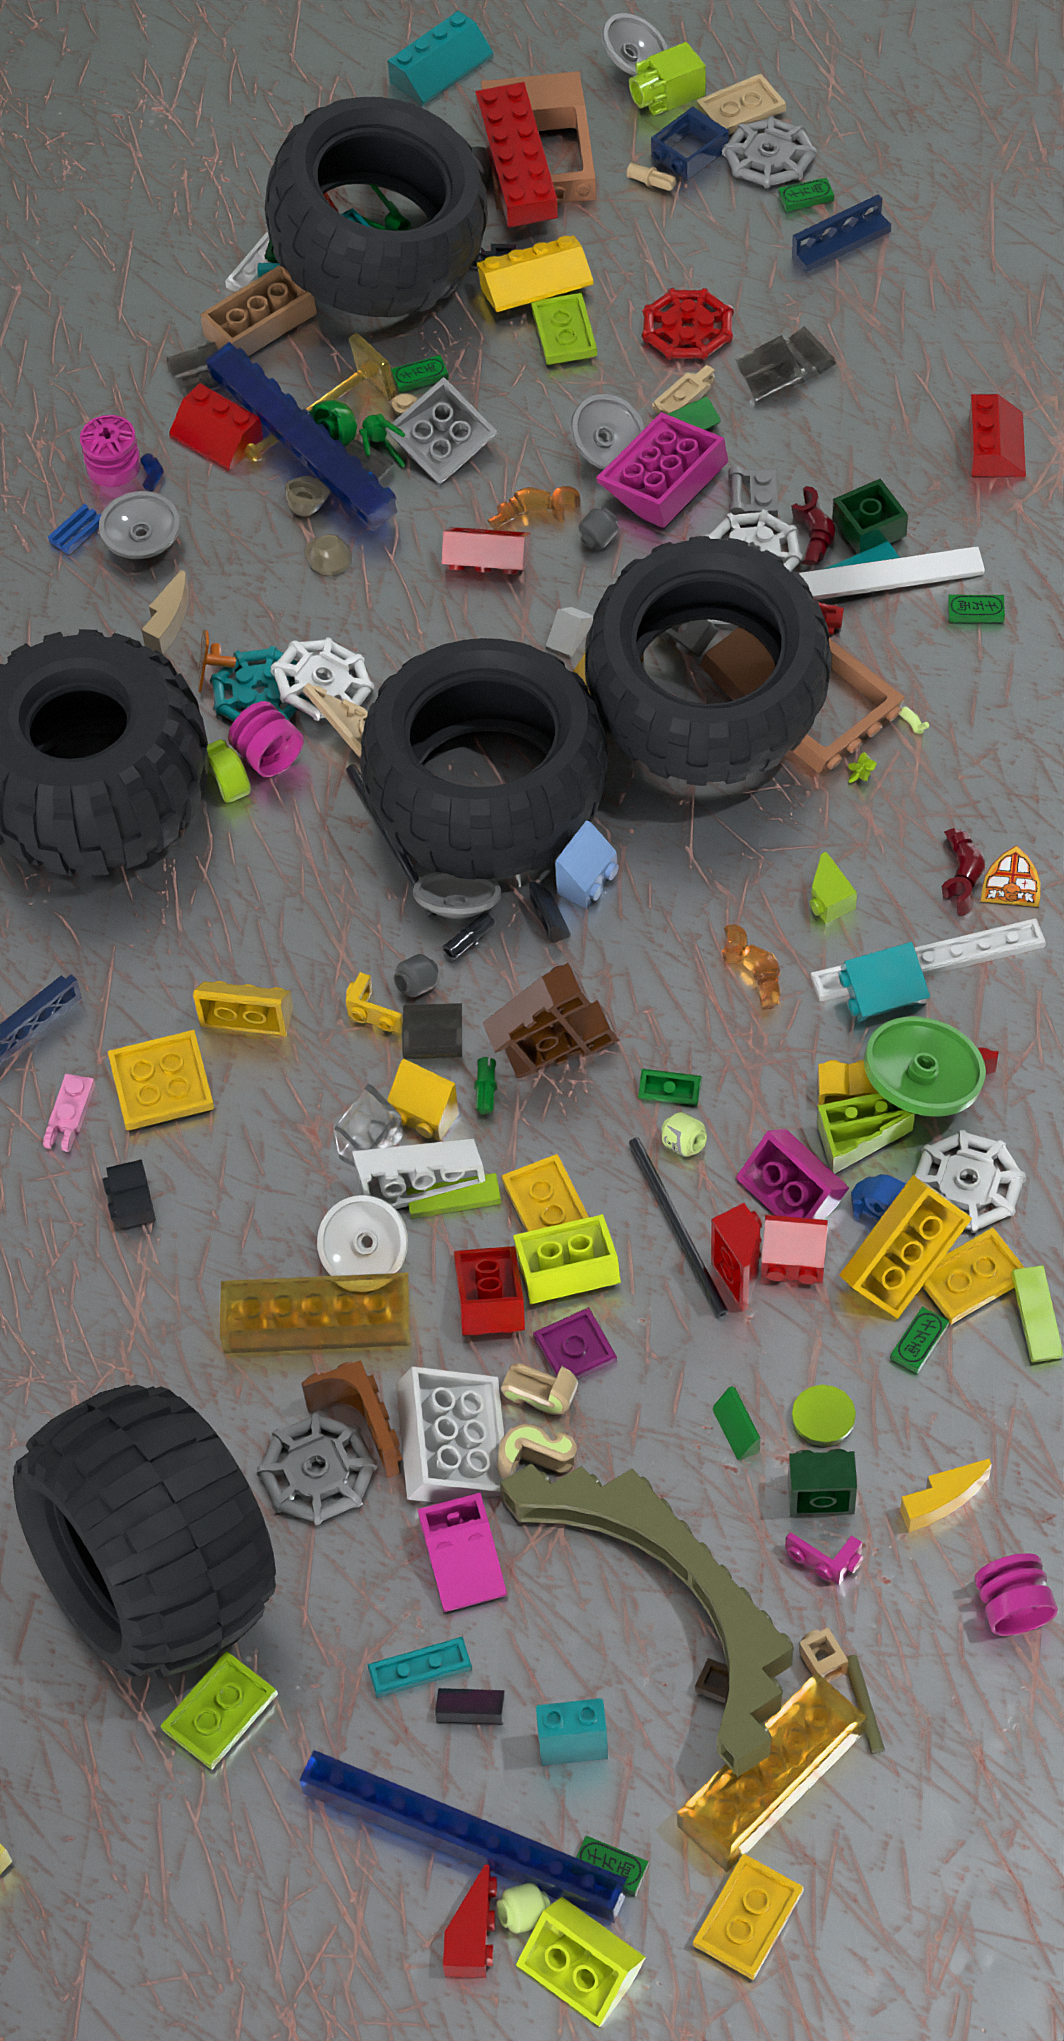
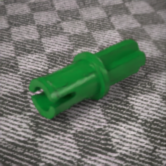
[474,1057,498,1115]

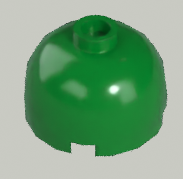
[306,400,357,455]

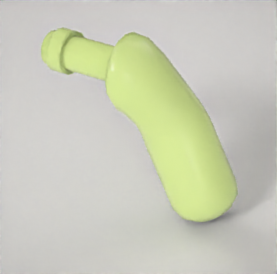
[899,707,929,734]

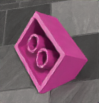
[735,1129,849,1220]

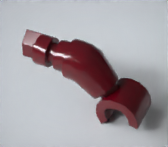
[791,486,836,566]
[941,828,985,916]

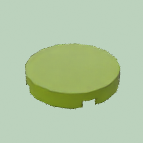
[792,1384,856,1447]

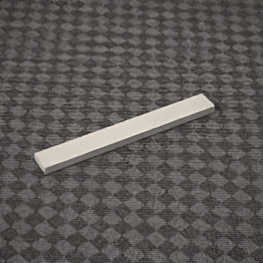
[799,546,985,600]
[811,918,1046,1002]

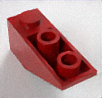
[443,1864,497,1978]

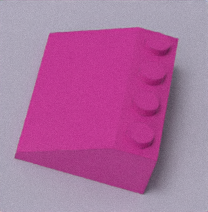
[596,412,729,528]

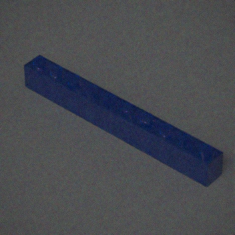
[205,342,398,531]
[299,1750,628,1923]

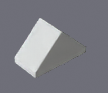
[546,607,593,659]

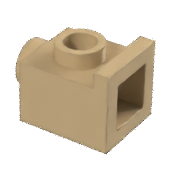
[799,1627,848,1688]

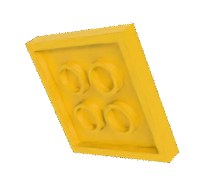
[107,1030,215,1131]

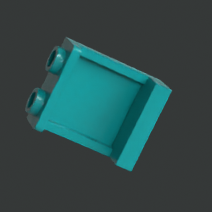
[838,942,931,1023]
[536,1698,609,1766]

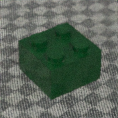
[832,478,908,554]
[788,1449,857,1516]

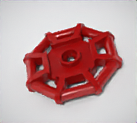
[641,288,734,361]

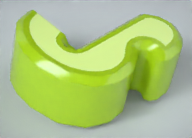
[207,739,251,803]

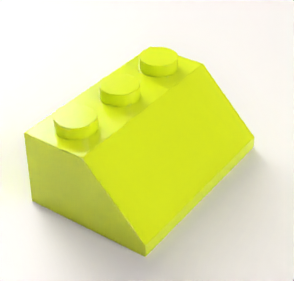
[513,1214,621,1304]
[516,1897,646,2027]

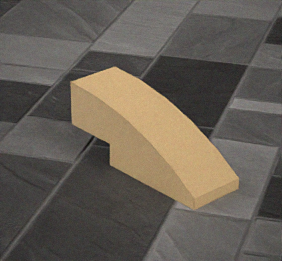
[141,570,189,655]

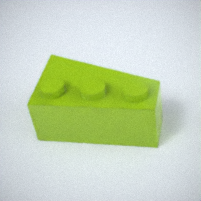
[816,1093,915,1174]

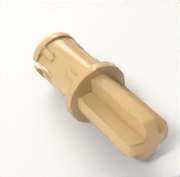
[626,162,676,191]

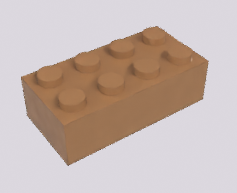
[200,265,316,365]

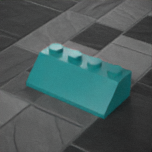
[387,10,494,106]

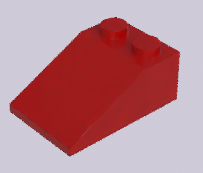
[454,1246,525,1336]

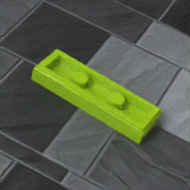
[406,1173,501,1219]
[1011,1265,1064,1363]

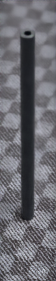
[346,764,437,918]
[629,1137,729,1318]

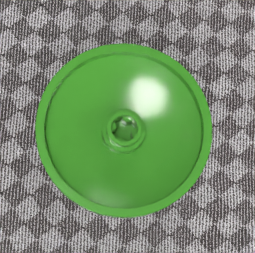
[864,1016,986,1117]

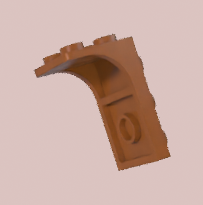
[301,1360,403,1478]

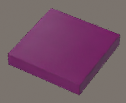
[533,1307,617,1380]

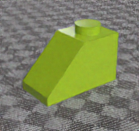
[809,852,857,924]

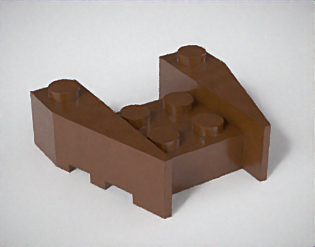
[482,962,619,1079]

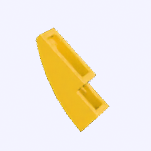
[900,1458,992,1532]

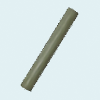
[847,1655,885,1754]

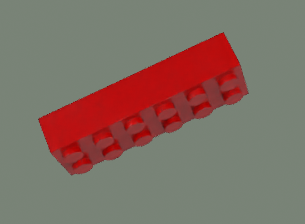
[475,82,558,228]

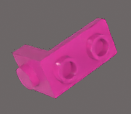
[785,1532,863,1585]

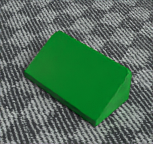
[667,396,721,430]
[638,1068,703,1106]
[713,1386,761,1460]

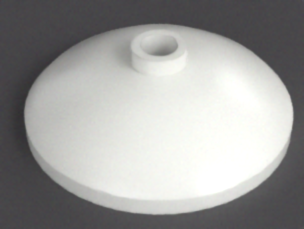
[317,1195,408,1288]

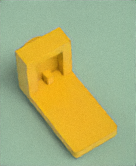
[345,972,404,1033]

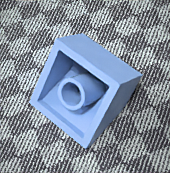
[555,820,619,909]

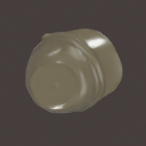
[285,476,331,516]
[305,534,352,576]

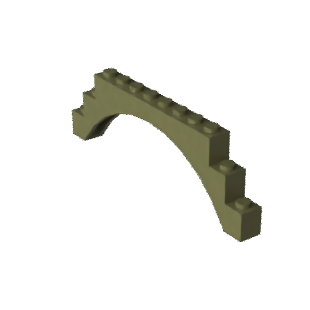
[500,1463,794,1777]

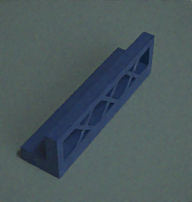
[792,194,892,273]
[0,974,82,1064]

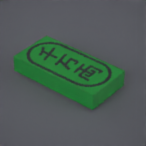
[778,177,835,212]
[391,355,449,393]
[948,595,1005,623]
[890,1306,950,1374]
[572,1836,649,1896]

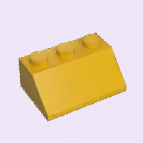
[193,981,294,1036]

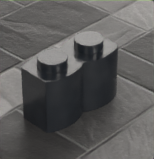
[102,1159,156,1229]

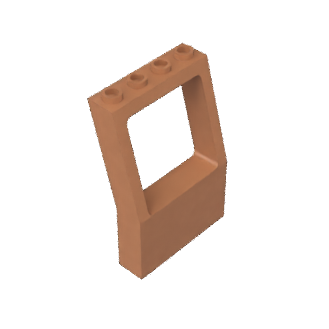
[481,71,596,209]
[700,627,905,774]

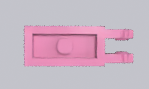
[43,1074,96,1152]

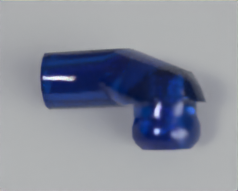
[140,453,164,492]

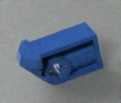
[851,1174,906,1221]

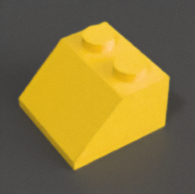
[387,1058,459,1141]

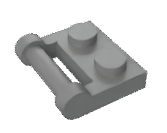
[728,466,778,517]

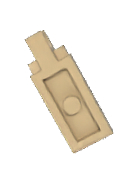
[652,365,715,414]

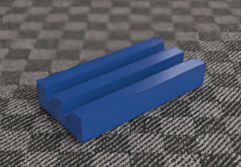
[48,503,101,555]

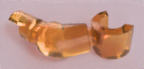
[487,486,581,530]
[722,924,781,1010]

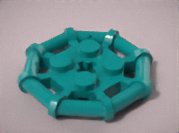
[210,646,310,722]

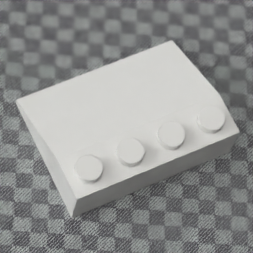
[396,1367,504,1502]

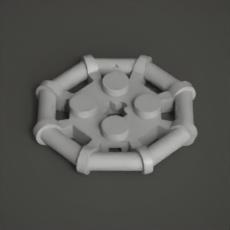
[722,116,817,188]
[257,1412,377,1525]

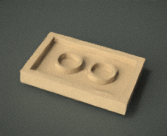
[697,73,786,135]

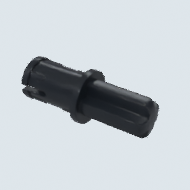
[442,913,495,960]

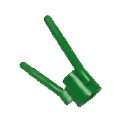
[360,184,411,231]
[359,414,405,467]

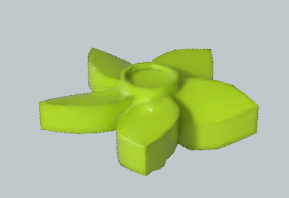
[848,752,877,783]

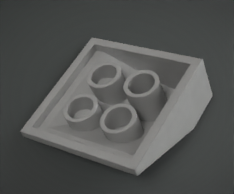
[385,377,498,486]

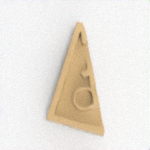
[302,683,368,758]

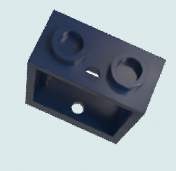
[651,106,729,181]

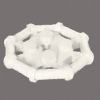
[705,509,803,572]
[270,637,374,721]
[915,1130,1026,1233]

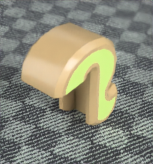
[501,1363,578,1415]
[497,1424,577,1479]

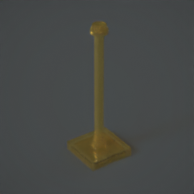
[244,332,397,463]

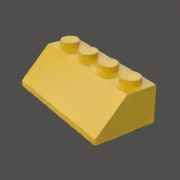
[477,235,594,312]
[839,1175,972,1319]

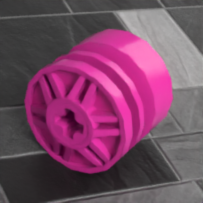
[80,415,141,487]
[228,701,304,777]
[974,1553,1058,1636]

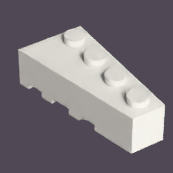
[352,1139,485,1209]

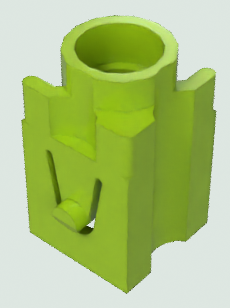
[629,42,706,115]

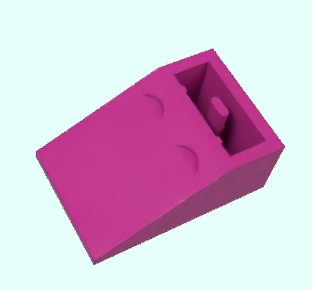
[417,1493,507,1613]

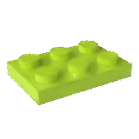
[531,293,598,365]
[160,1651,278,1770]

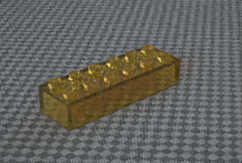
[220,1272,412,1354]
[677,1672,867,1873]

